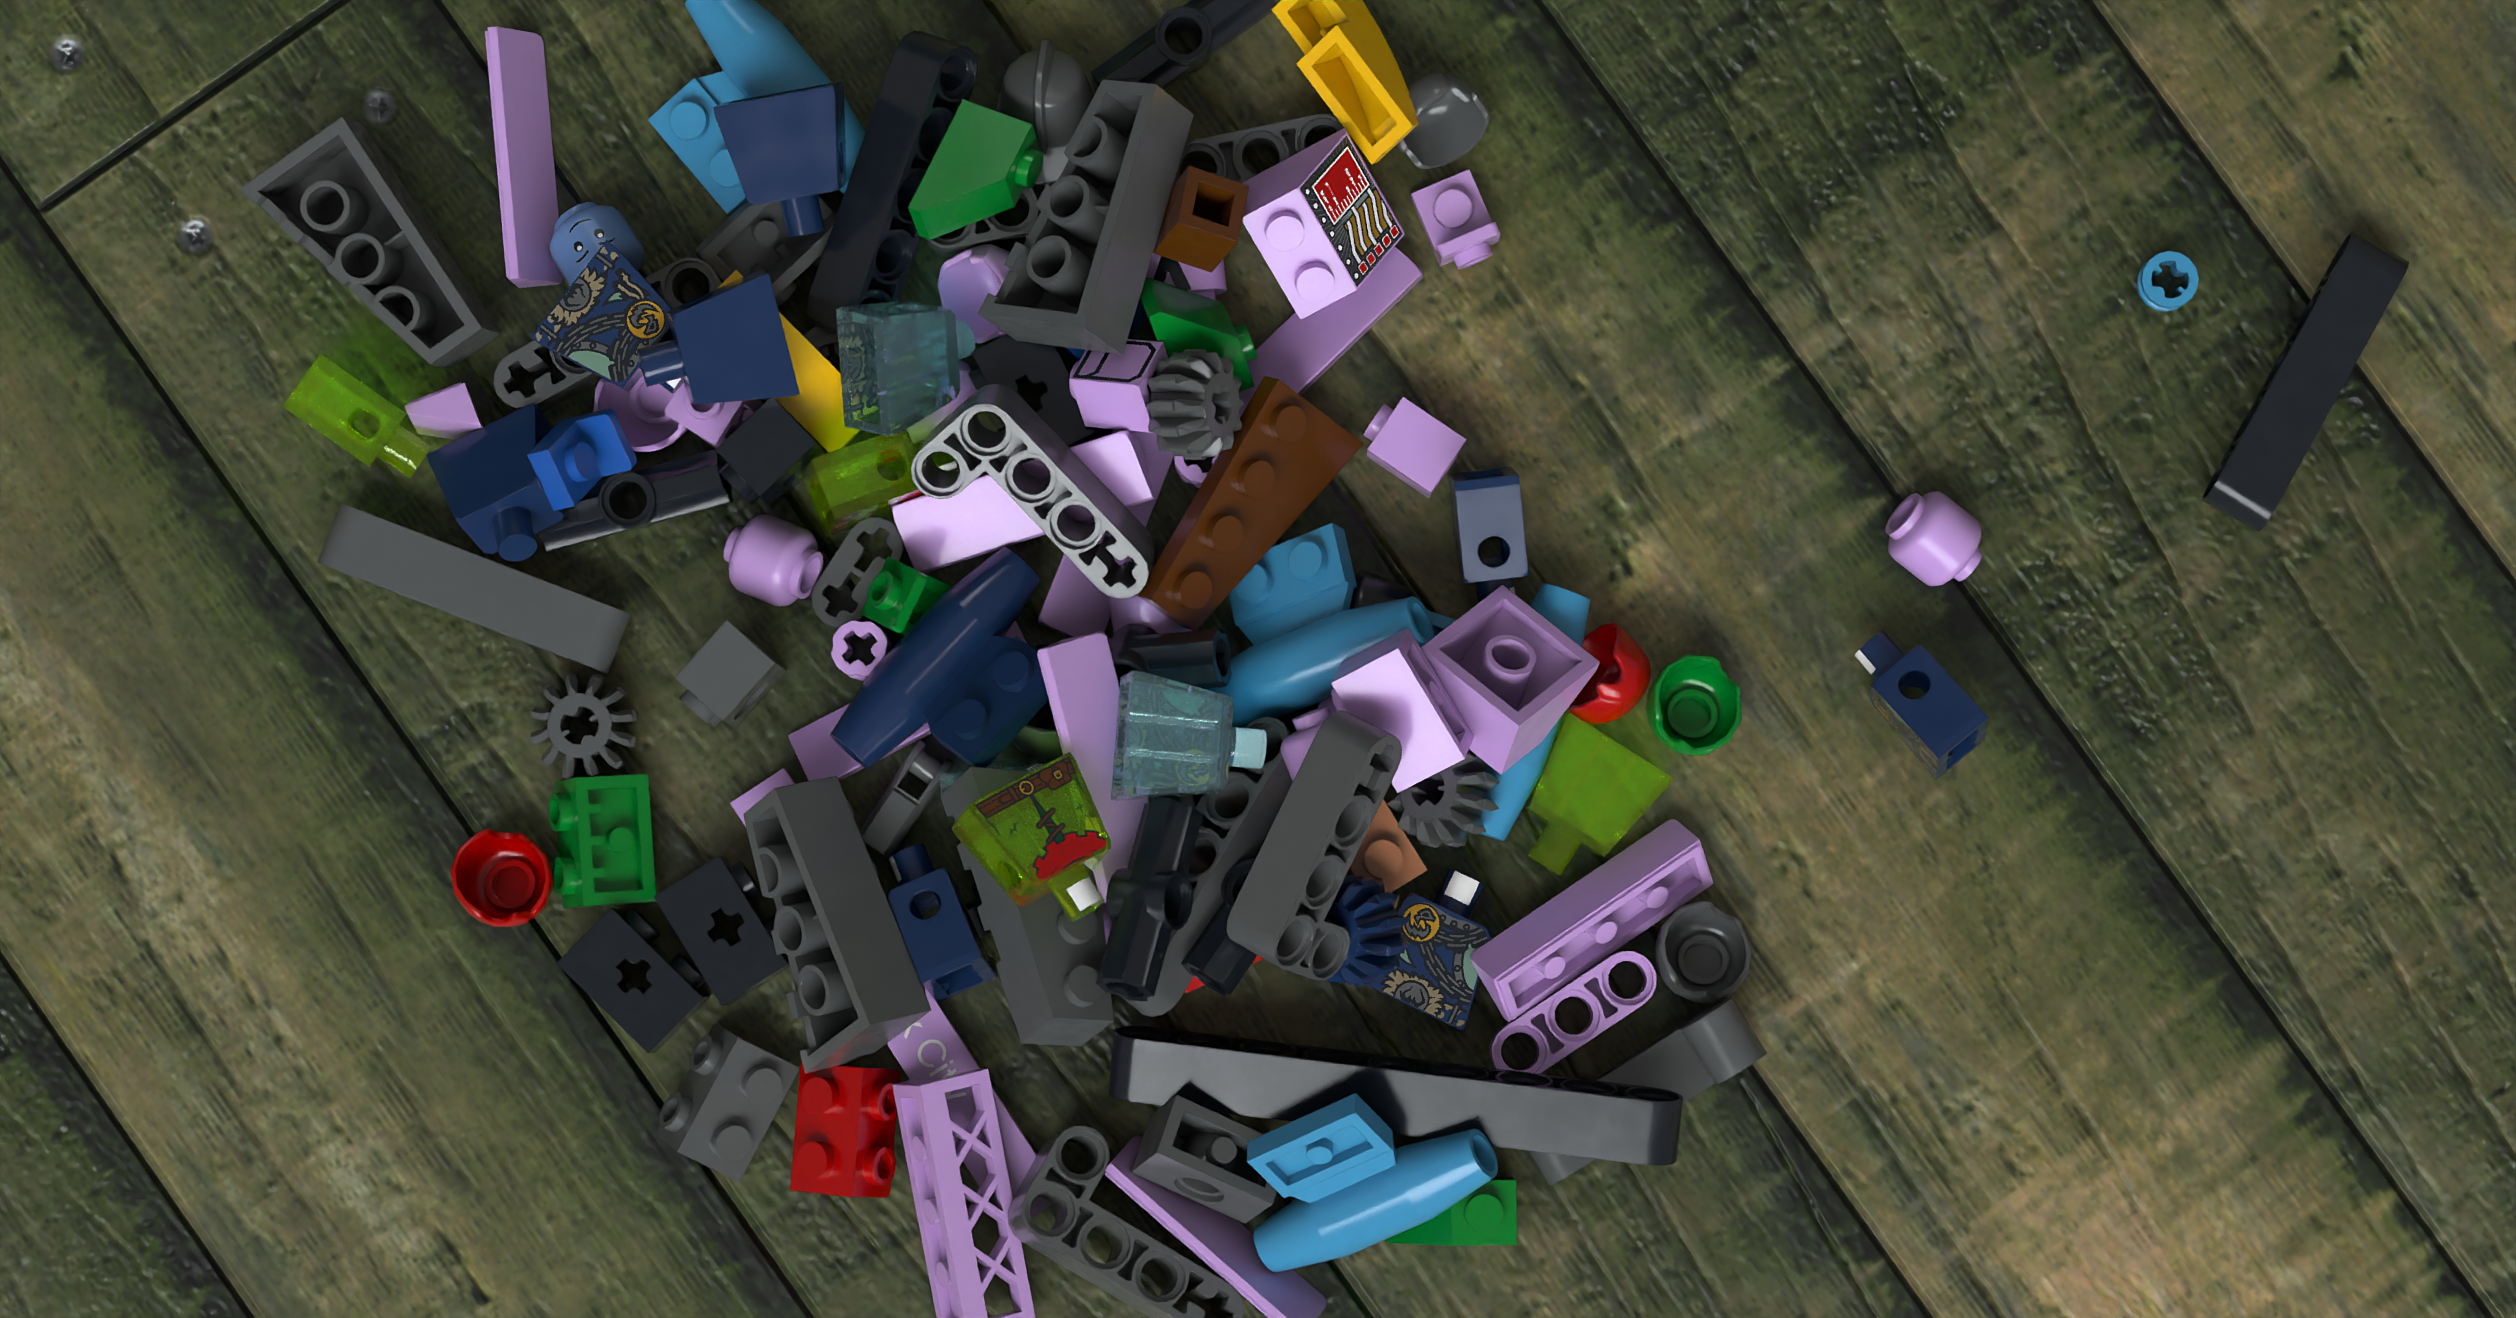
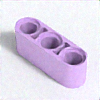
[1489,951,1656,1074]

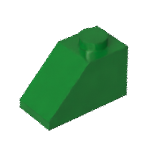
[908,99,1044,240]
[1140,277,1258,392]
[1385,1177,1517,1246]

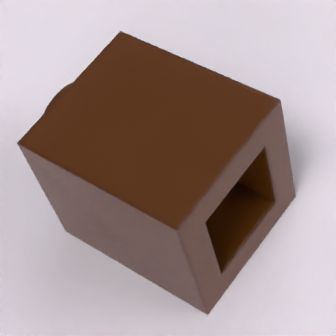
[1153,166,1249,273]

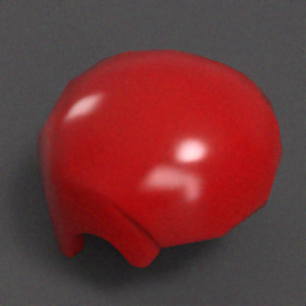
[1567,622,1651,725]
[450,828,554,927]

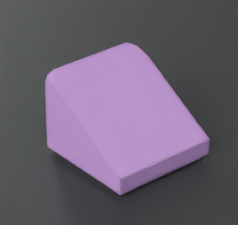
[405,382,483,440]

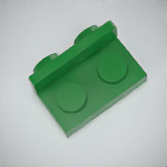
[548,774,656,909]

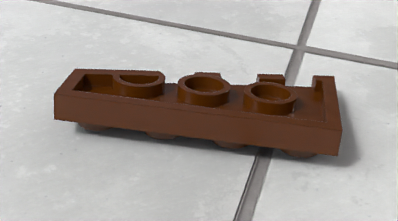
[1138,376,1364,631]

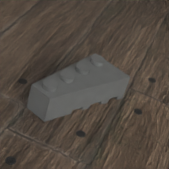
[239,117,502,369]

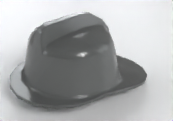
[996,39,1098,185]

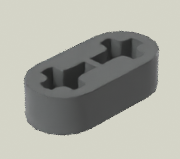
[812,517,905,629]

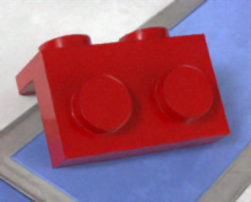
[790,1062,900,1198]

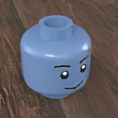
[549,202,644,286]

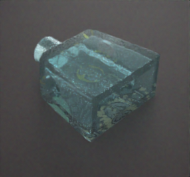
[836,301,975,437]
[1111,671,1267,801]

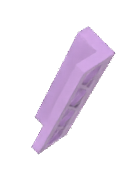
[892,1068,1036,1318]

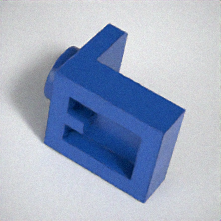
[527,409,637,511]

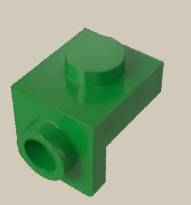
[860,557,951,635]

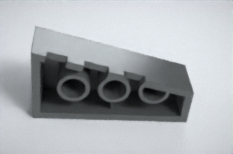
[977,79,1194,355]
[940,767,1114,1047]
[743,776,931,1074]

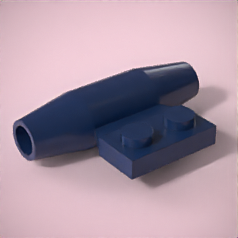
[830,547,1049,769]

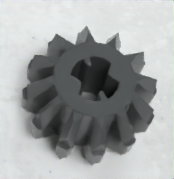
[1145,349,1245,460]
[529,673,638,779]
[1387,749,1500,848]

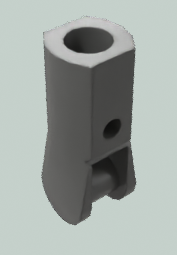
[859,740,954,858]

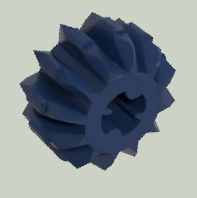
[1326,874,1411,986]

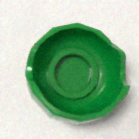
[1645,654,1742,757]

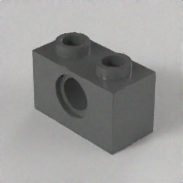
[675,620,787,728]
[1131,1095,1277,1223]

